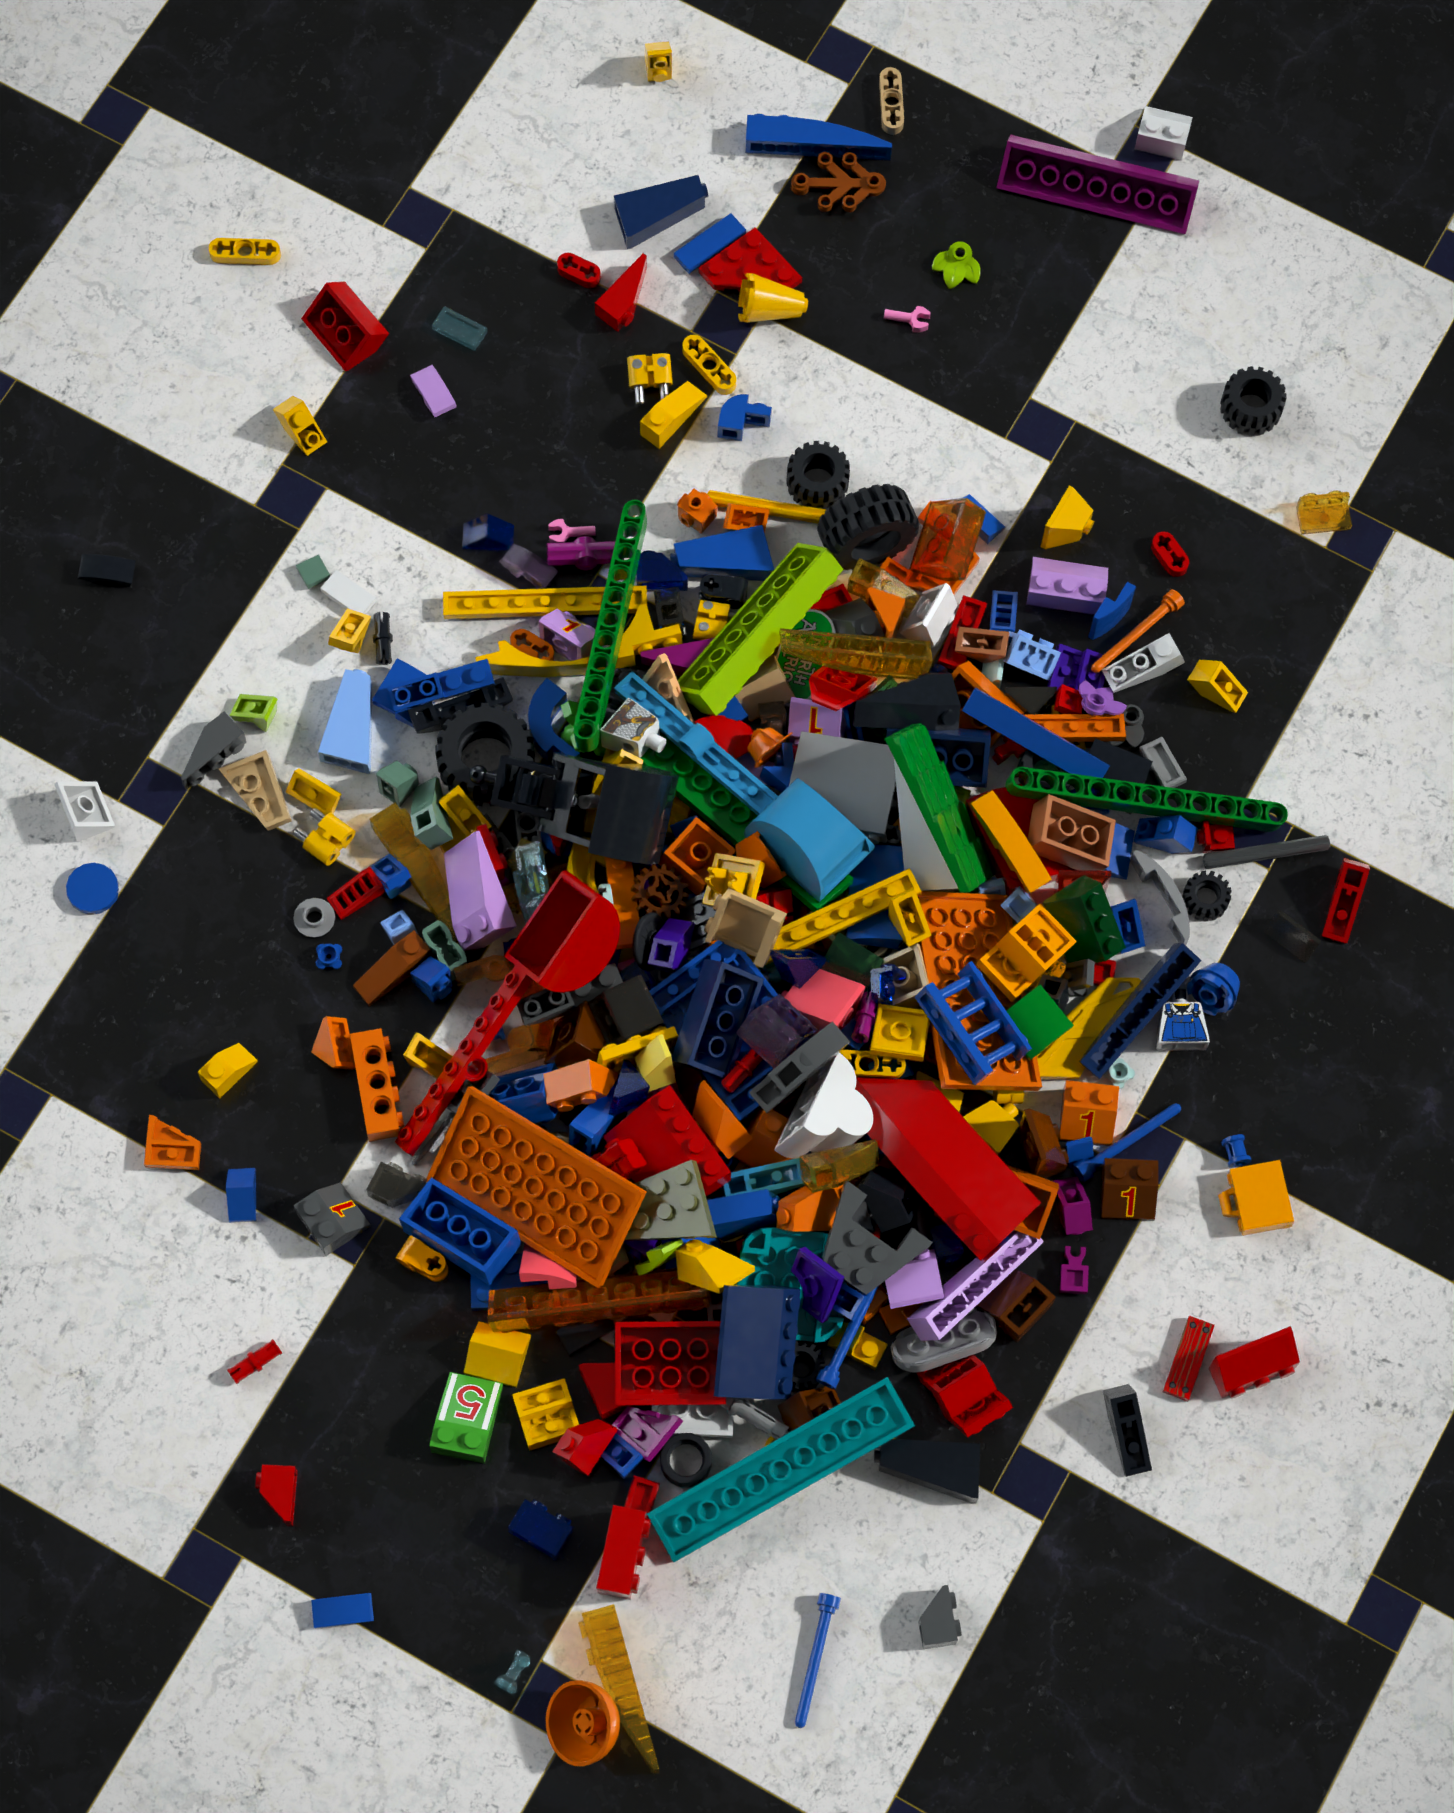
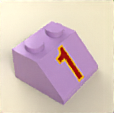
[539,609,595,661]
[788,697,847,746]

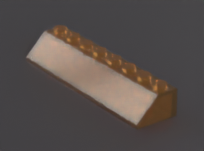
[487,1268,710,1333]

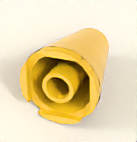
[738,273,808,323]

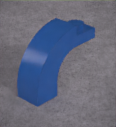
[528,678,580,762]

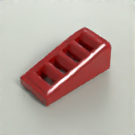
[327,866,385,920]

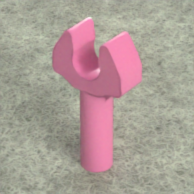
[884,306,931,333]
[548,519,596,543]

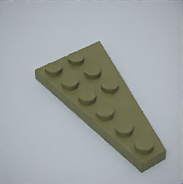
[624,1160,717,1241]

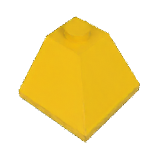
[1041,486,1094,549]
[675,1239,755,1294]

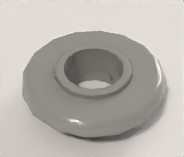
[293,898,335,938]

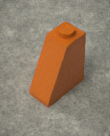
[776,1173,848,1232]

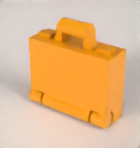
[1218,1160,1294,1236]

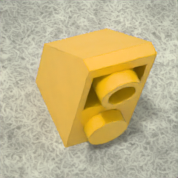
[645,41,672,82]
[273,396,327,456]

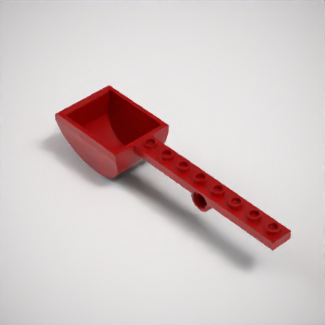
[395,870,620,1156]

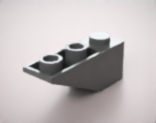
[181,711,247,790]

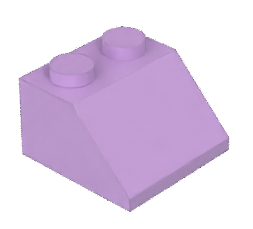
[885,1248,944,1309]

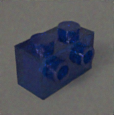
[508,1499,573,1560]

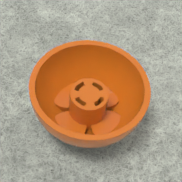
[546,1680,620,1766]

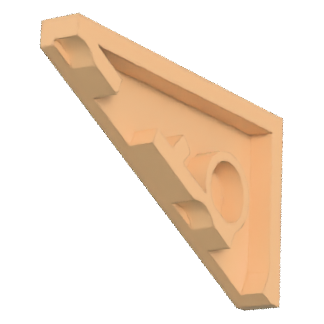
[642,653,694,723]

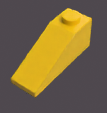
[640,381,707,449]

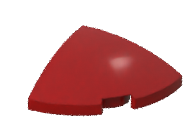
[693,715,754,759]

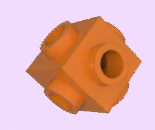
[677,488,718,534]

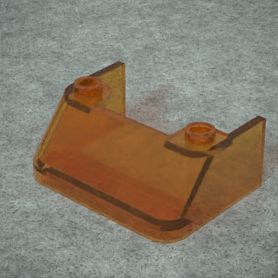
[453,955,554,1075]

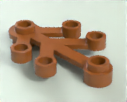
[791,152,886,212]

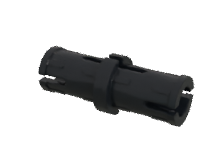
[373,612,393,665]

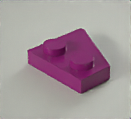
[612,1406,683,1462]

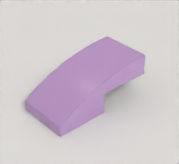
[410,365,457,417]

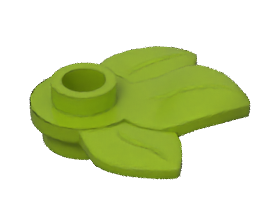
[932,241,980,289]

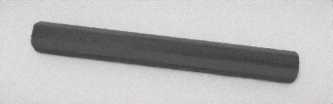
[1203,835,1330,869]

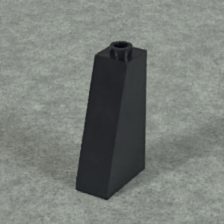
[874,1439,980,1503]

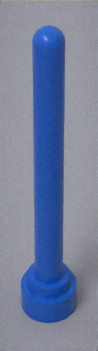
[1072,1103,1181,1183]
[816,1286,879,1389]
[795,1593,841,1728]

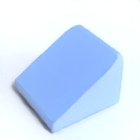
[380,910,418,945]

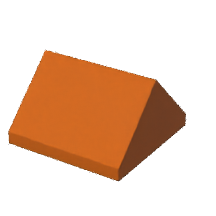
[865,587,906,652]

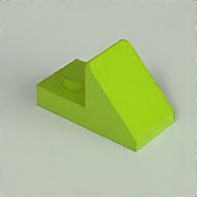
[229,694,278,732]

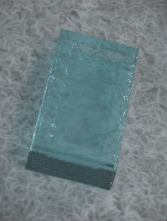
[432,306,487,351]

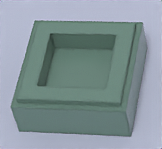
[296,554,330,589]

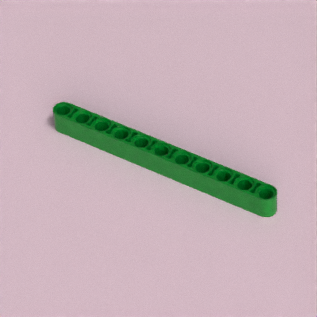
[574,500,647,752]
[1005,767,1288,832]

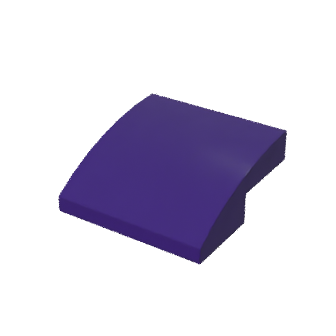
[1045,644,1108,695]

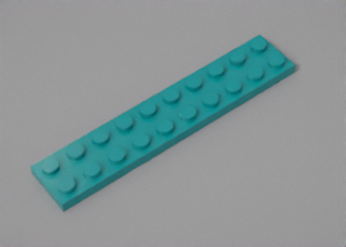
[647,1377,915,1563]

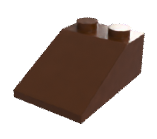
[1017,1108,1069,1178]

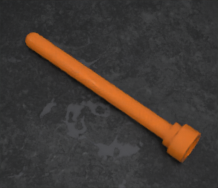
[1091,589,1185,673]

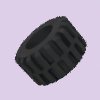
[1220,366,1287,436]
[786,441,850,509]

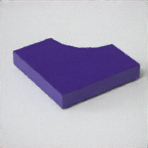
[791,1247,845,1323]

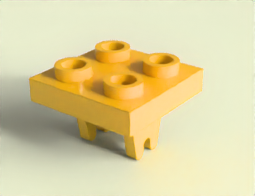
[702,853,765,907]

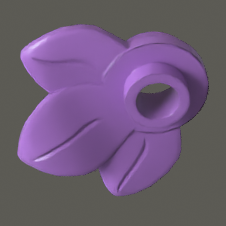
[1078,681,1127,715]

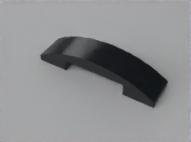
[407,677,513,734]

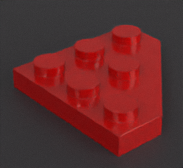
[698,227,802,292]

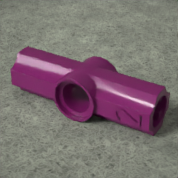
[547,536,624,570]

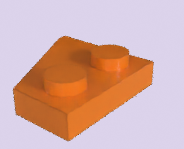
[144,1115,201,1170]

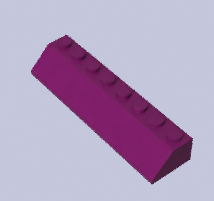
[997,135,1200,234]

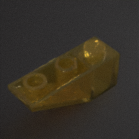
[847,558,921,619]
[799,1139,879,1193]

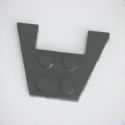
[822,1181,933,1295]

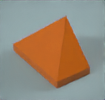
[723,503,770,533]
[311,1016,356,1069]

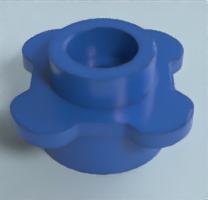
[316,944,342,969]

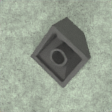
[824,598,885,662]

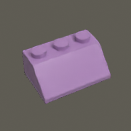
[1026,557,1108,615]

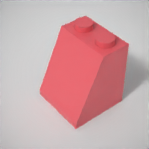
[780,965,865,1037]

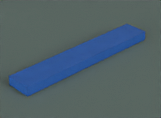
[962,687,1110,778]

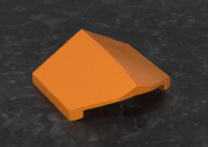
[735,831,786,889]

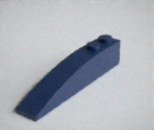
[1079,943,1202,1079]

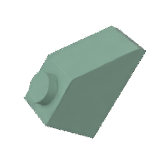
[376,761,419,807]

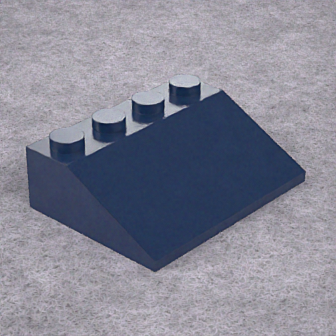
[714,1285,800,1399]

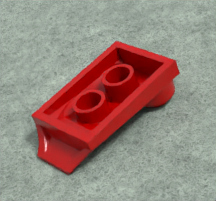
[809,659,878,711]

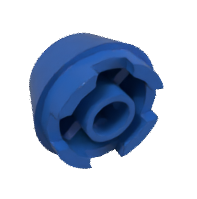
[1187,963,1240,1016]

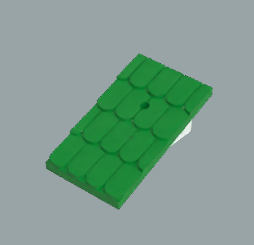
[885,724,995,893]

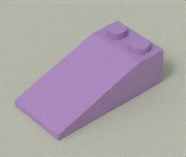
[444,831,517,951]

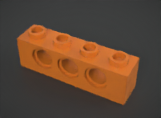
[350,1028,404,1142]

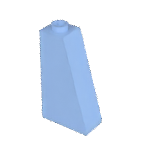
[318,669,372,774]

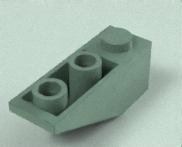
[410,776,453,850]

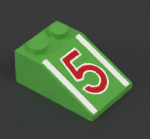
[429,1372,503,1464]

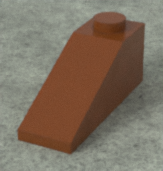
[353,930,432,1006]

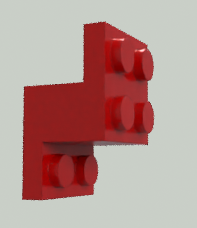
[917,1355,1013,1438]

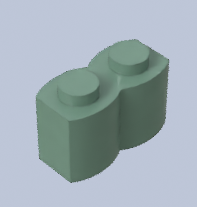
[422,920,468,981]

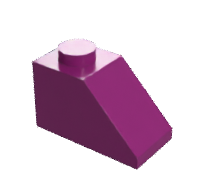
[1053,1176,1093,1235]

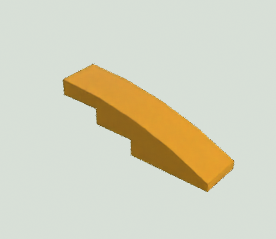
[970,790,1052,893]

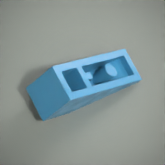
[722,1158,806,1197]

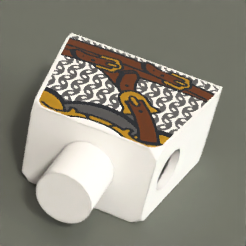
[600,698,666,758]

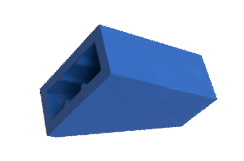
[707,1189,781,1241]

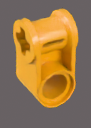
[395,1235,449,1282]

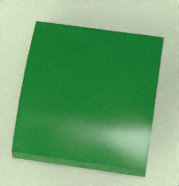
[1007,985,1074,1061]

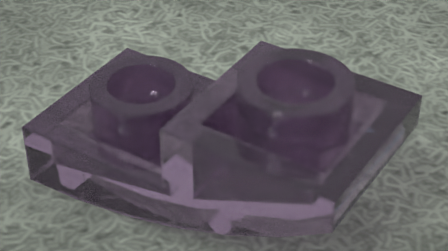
[499,544,558,589]

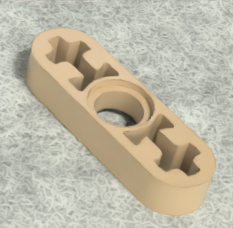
[879,67,904,135]

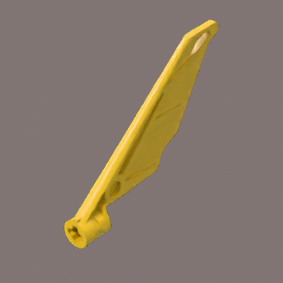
[993,978,1141,1104]

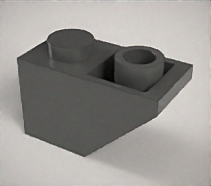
[918,1585,962,1650]

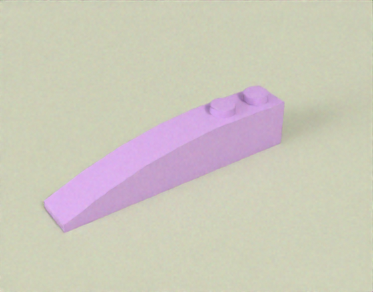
[907,1230,1043,1341]

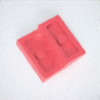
[519,1243,578,1289]

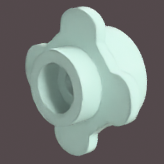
[1103,1058,1135,1089]

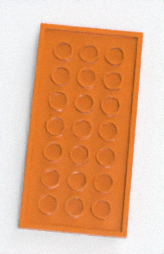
[917,891,1042,1091]
[425,1086,647,1288]

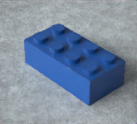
[399,1177,522,1286]

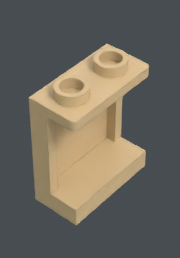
[704,888,787,968]

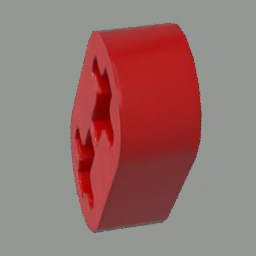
[557,253,601,288]
[1151,532,1189,577]

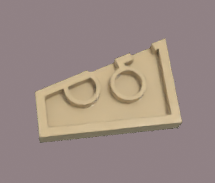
[219,750,292,831]

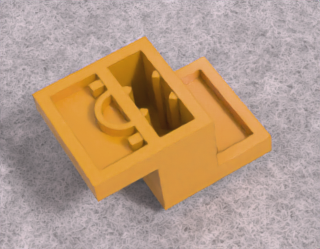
[976,903,1077,1002]

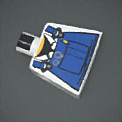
[1156,989,1210,1051]

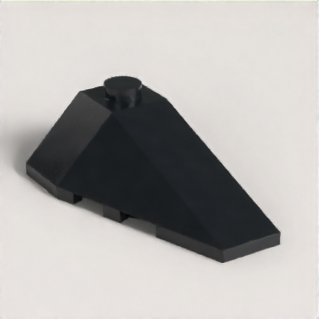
[852,673,961,731]

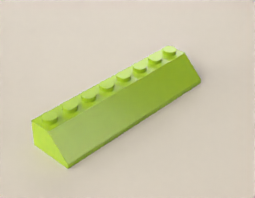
[677,543,843,716]

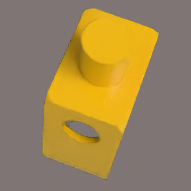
[963,1100,1019,1156]

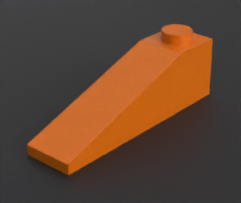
[605,857,639,949]

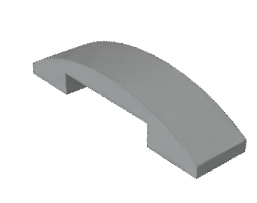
[1130,850,1190,945]

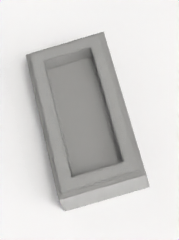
[1139,737,1187,788]

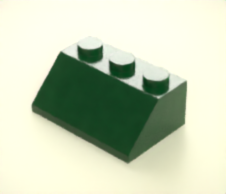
[1043,875,1126,963]

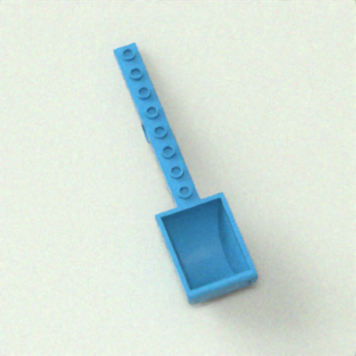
[614,671,875,902]

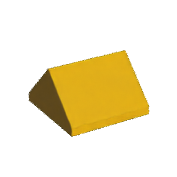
[464,1321,531,1388]

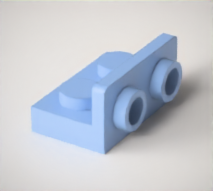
[1003,629,1061,681]

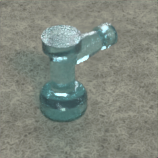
[494,1650,531,1694]

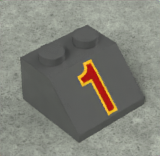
[293,1182,371,1256]

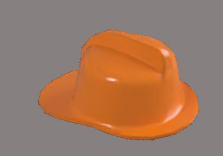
[748,727,793,768]

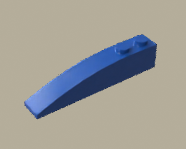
[745,114,892,160]

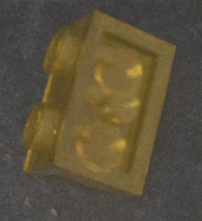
[1296,490,1352,535]

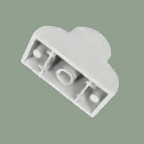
[774,1053,873,1159]

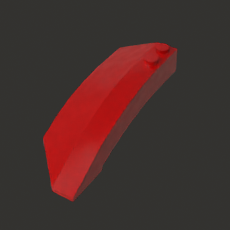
[855,1077,1041,1261]

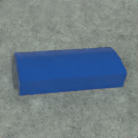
[846,845,904,949]

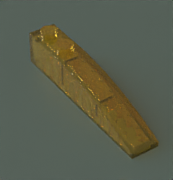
[779,628,933,680]
[369,802,460,946]
[578,1604,660,1773]

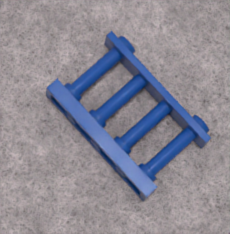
[915,961,1032,1085]

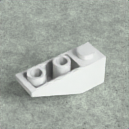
[1102,633,1185,693]

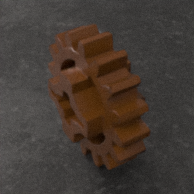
[631,864,689,921]

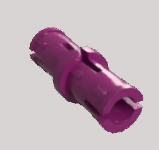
[852,991,880,1043]

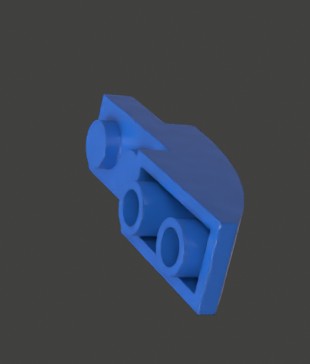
[387,659,495,712]

